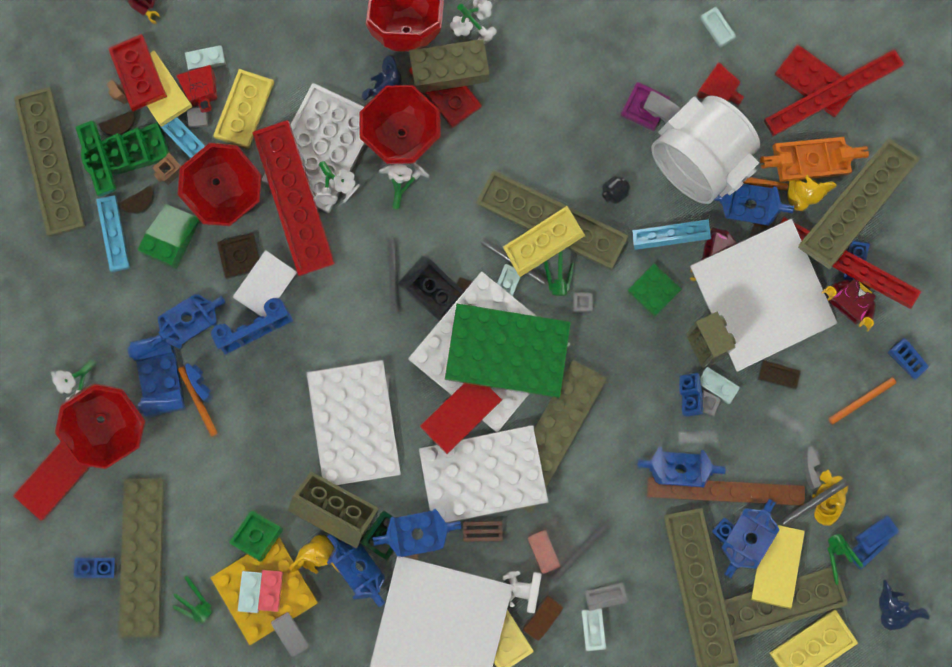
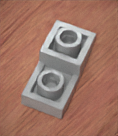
[643,91,681,123]
[803,446,822,489]
[271,612,309,657]

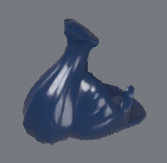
[362,55,401,100]
[879,580,930,630]

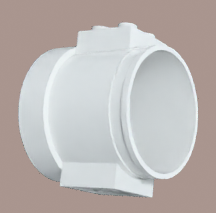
[651,96,760,204]

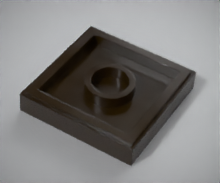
[217,233,260,279]

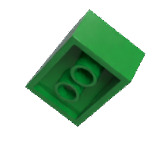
[137,204,200,270]

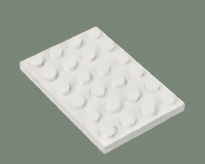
[261,83,365,214]
[307,360,401,485]
[419,425,549,523]

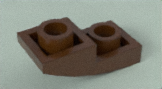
[523,595,563,641]

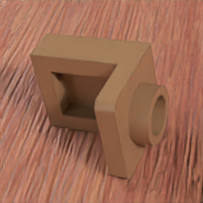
[106,80,128,105]

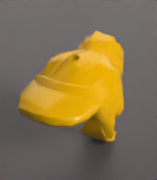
[787,175,836,211]
[812,470,848,526]
[289,534,340,574]

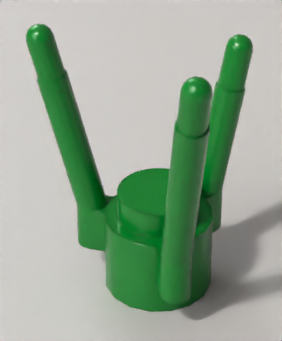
[544,251,574,296]
[827,534,863,585]
[173,576,213,624]

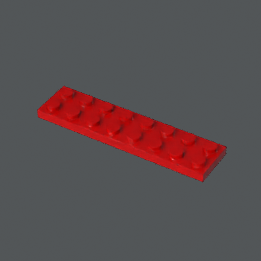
[252,120,335,276]

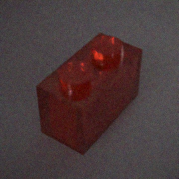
[527,530,561,574]

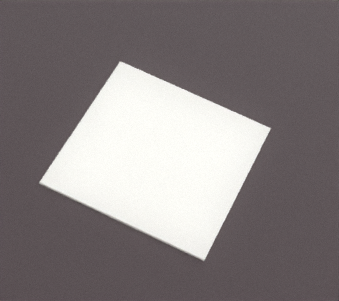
[690,219,837,371]
[370,556,513,667]

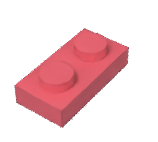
[258,570,283,612]

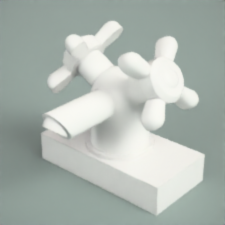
[502,571,541,613]

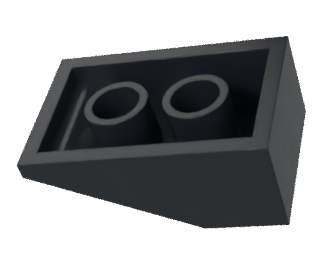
[397,256,464,321]

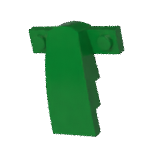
[75,120,169,197]

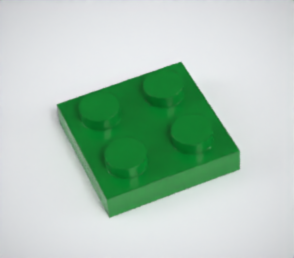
[627,264,682,317]
[229,510,283,563]

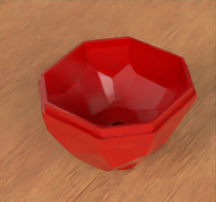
[366,0,444,52]
[359,85,441,164]
[177,142,262,226]
[55,383,145,469]

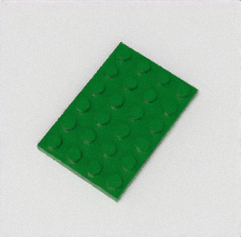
[444,303,571,398]

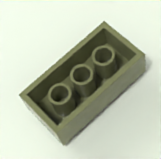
[409,39,490,93]
[686,311,736,369]
[288,472,379,548]

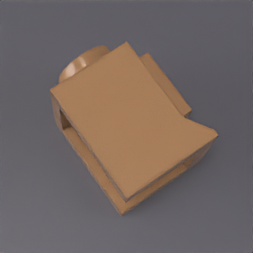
[152,153,181,185]

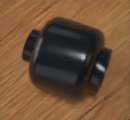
[601,176,630,204]

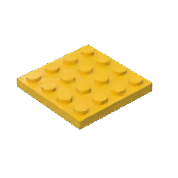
[210,537,318,645]

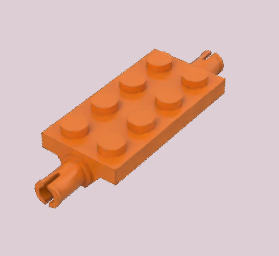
[760,137,869,182]

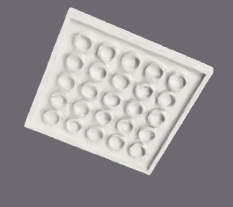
[408,271,570,433]

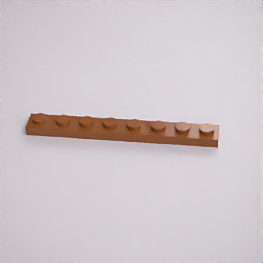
[647,477,805,506]

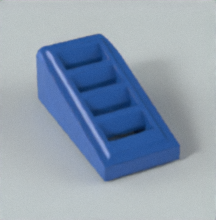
[887,338,929,380]

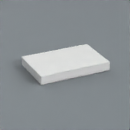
[233,250,297,318]

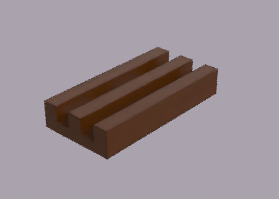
[463,521,503,542]

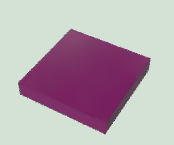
[620,82,671,131]

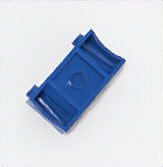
[211,298,294,355]
[127,337,186,418]

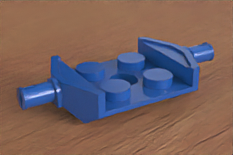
[714,184,794,226]
[149,294,226,349]
[637,447,726,487]
[721,499,780,578]
[373,509,461,558]
[327,534,385,608]

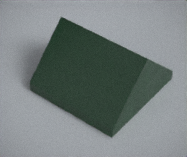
[360,510,395,560]

